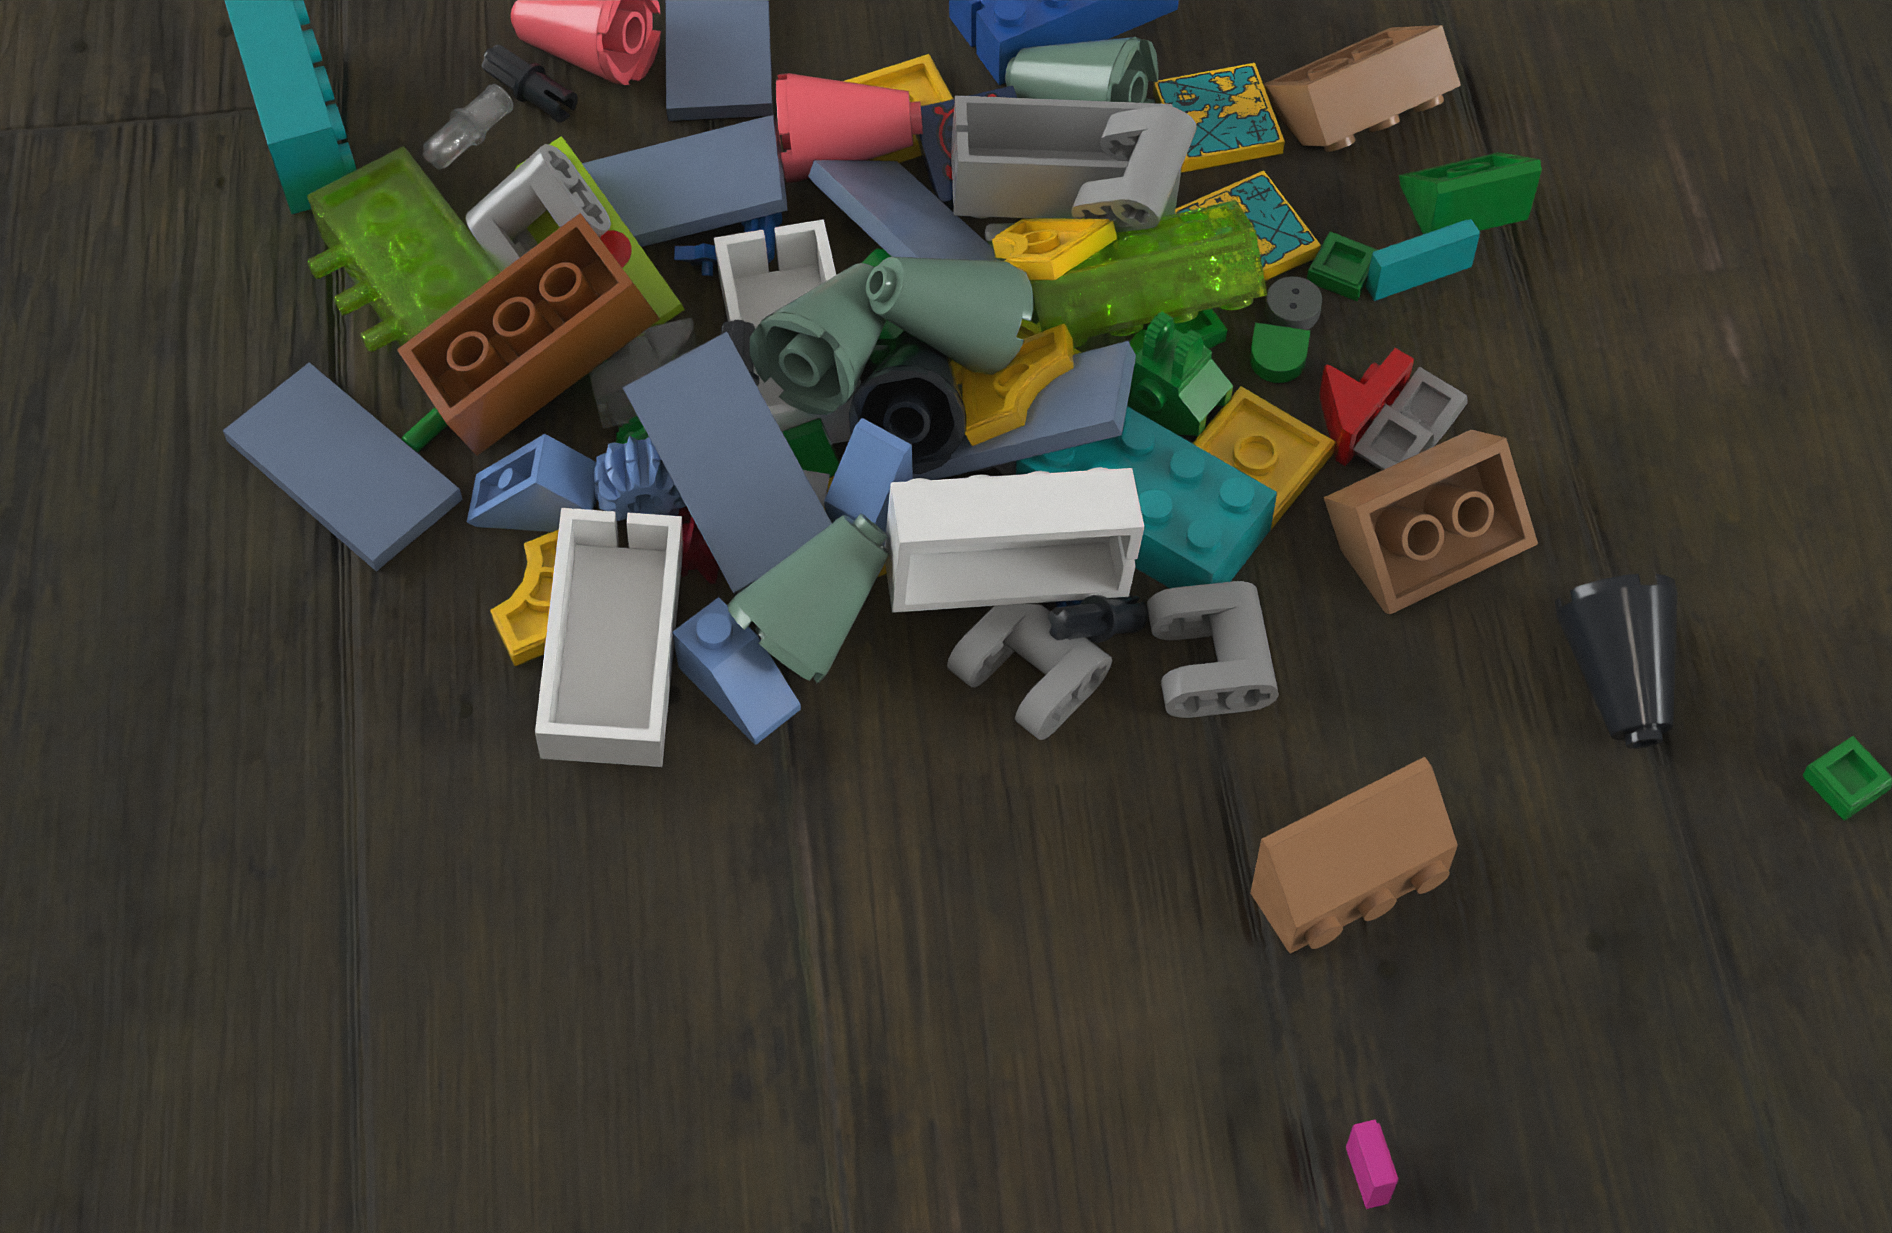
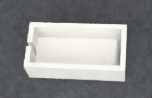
[714,219,861,444]
[884,467,1144,613]
[535,508,684,767]

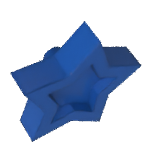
[674,243,717,276]

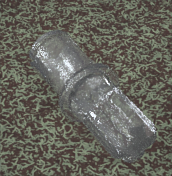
[423,84,514,169]

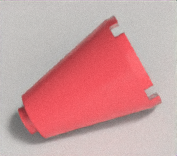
[511,0,661,85]
[776,73,923,183]

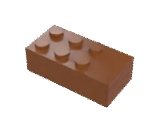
[397,213,660,456]

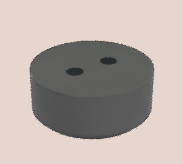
[1265,277,1322,330]

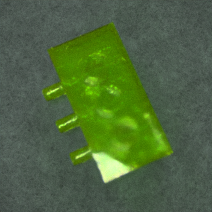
[307,146,501,352]
[1029,200,1267,348]

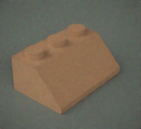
[1263,25,1461,152]
[1324,430,1538,614]
[1250,757,1458,954]

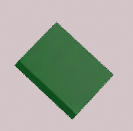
[1399,152,1542,234]

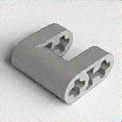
[1071,105,1197,233]
[466,144,611,272]
[1147,581,1279,718]
[947,603,1112,740]

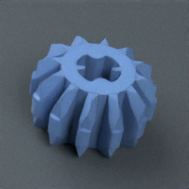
[594,436,686,521]

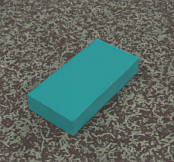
[1366,219,1480,301]

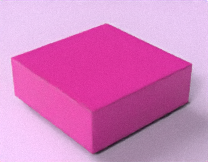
[1346,1119,1398,1209]

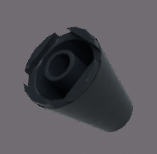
[849,336,966,474]
[1555,574,1678,749]

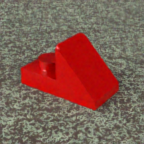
[1319,348,1414,466]

